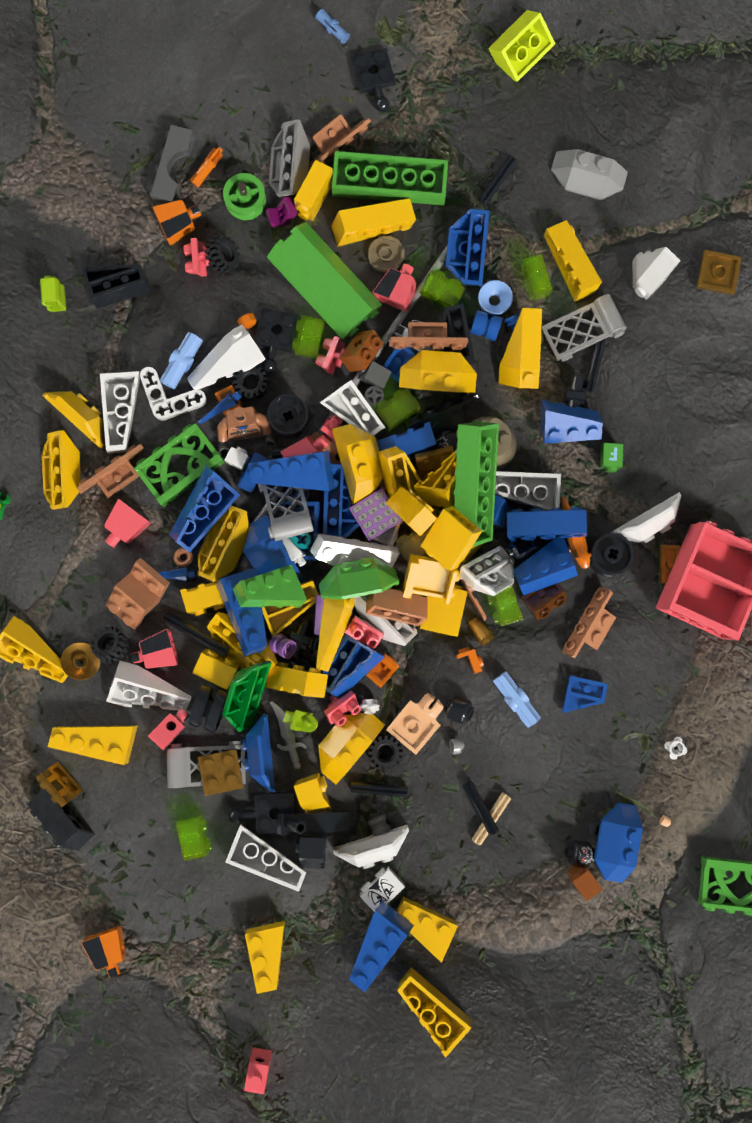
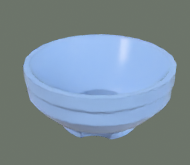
[478,280,513,315]

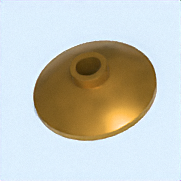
[61,643,100,680]

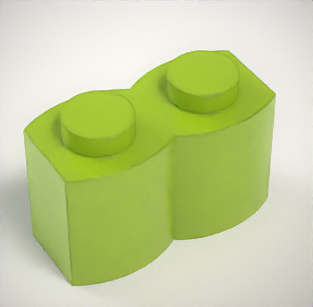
[40,275,67,312]

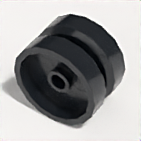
[588,533,634,577]
[188,684,228,733]

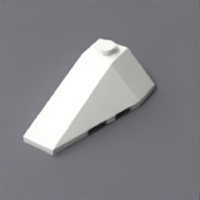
[632,247,681,300]
[187,324,265,391]
[106,661,191,711]

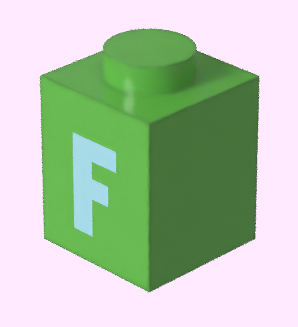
[600,443,623,472]

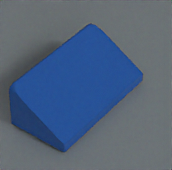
[236,453,267,492]

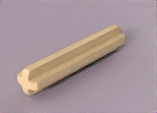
[472,793,511,845]

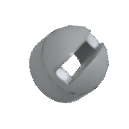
[449,738,465,755]

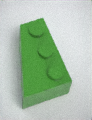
[233,565,307,608]

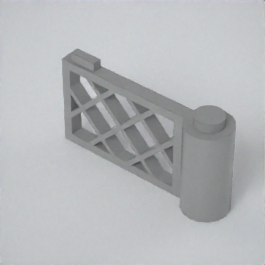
[541,294,627,362]
[258,484,314,541]
[166,741,246,788]

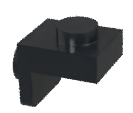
[505,538,538,563]

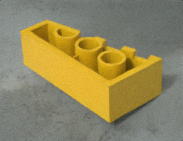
[544,220,602,302]

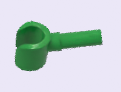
[0,492,11,520]

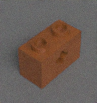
[340,329,384,372]
[567,866,603,901]

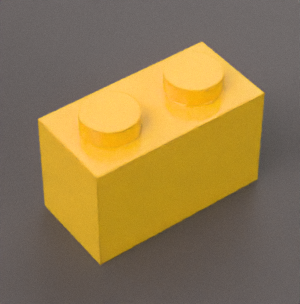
[193,648,240,690]

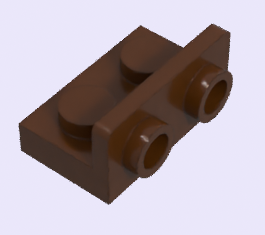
[521,583,567,621]

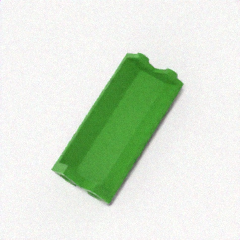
[267,222,382,340]

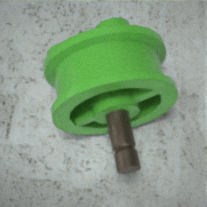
[223,173,266,220]

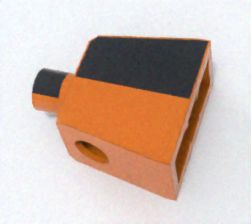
[153,200,202,245]
[81,925,126,978]

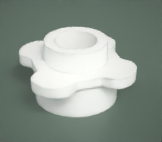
[360,699,379,714]
[664,737,687,760]

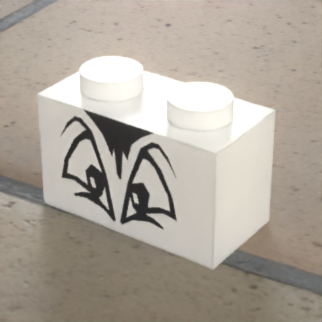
[360,866,405,912]

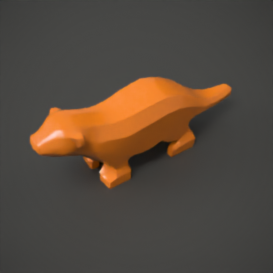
[560,497,592,569]

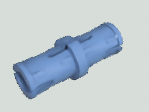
[315,9,350,44]

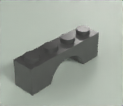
[149,125,195,204]

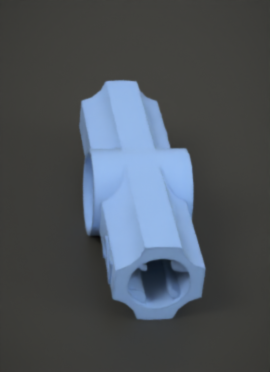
[159,332,203,389]
[493,671,541,728]

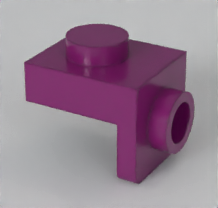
[265,197,297,227]

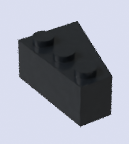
[27,789,95,851]

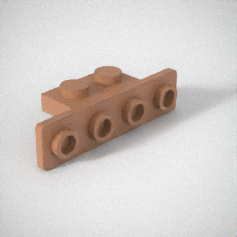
[309,114,371,168]
[389,322,468,350]
[77,444,143,498]
[562,586,616,658]

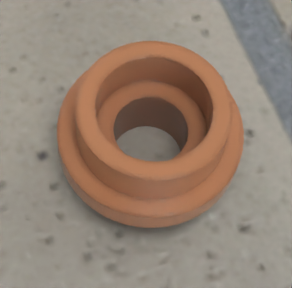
[174,548,193,567]

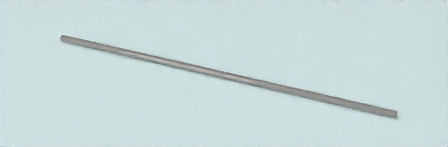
[252,245,448,523]

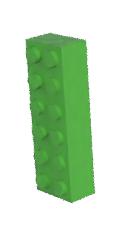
[332,151,448,205]
[454,421,499,547]

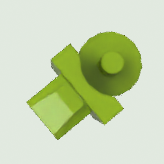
[283,710,318,732]

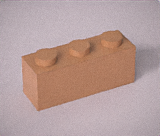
[366,588,428,626]

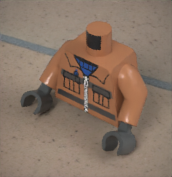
[217,407,276,456]

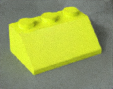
[488,10,555,82]

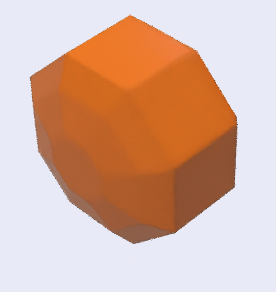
[237,313,257,329]

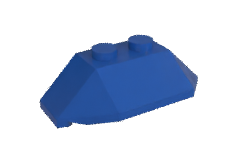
[446,209,489,286]
[323,464,359,539]
[243,515,305,584]
[242,713,275,792]
[594,802,643,883]

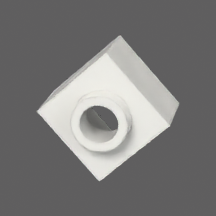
[224,447,250,471]

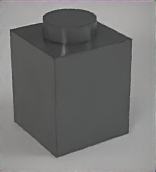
[358,361,391,389]

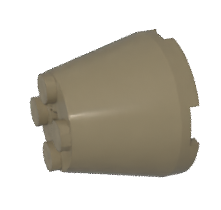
[471,416,517,471]

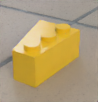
[414,451,457,508]

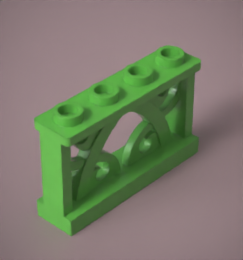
[134,423,225,507]
[698,856,752,916]

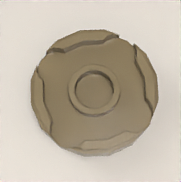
[368,235,405,274]

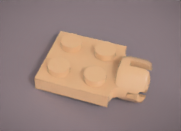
[386,693,443,755]

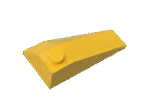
[498,308,542,389]
[316,598,355,671]
[0,616,68,683]

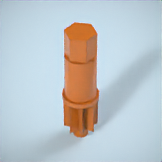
[189,147,223,188]

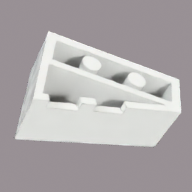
[320,380,385,436]

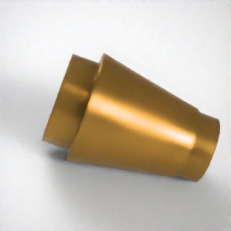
[468,617,495,646]

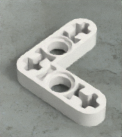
[140,367,207,421]

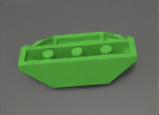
[319,557,399,600]

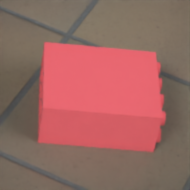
[656,521,752,641]

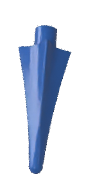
[198,391,242,424]
[158,568,196,582]

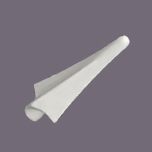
[282,538,306,567]

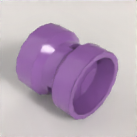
[269,633,297,659]

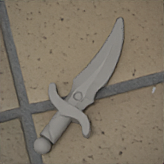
[270,701,306,769]

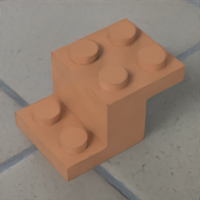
[106,558,170,630]

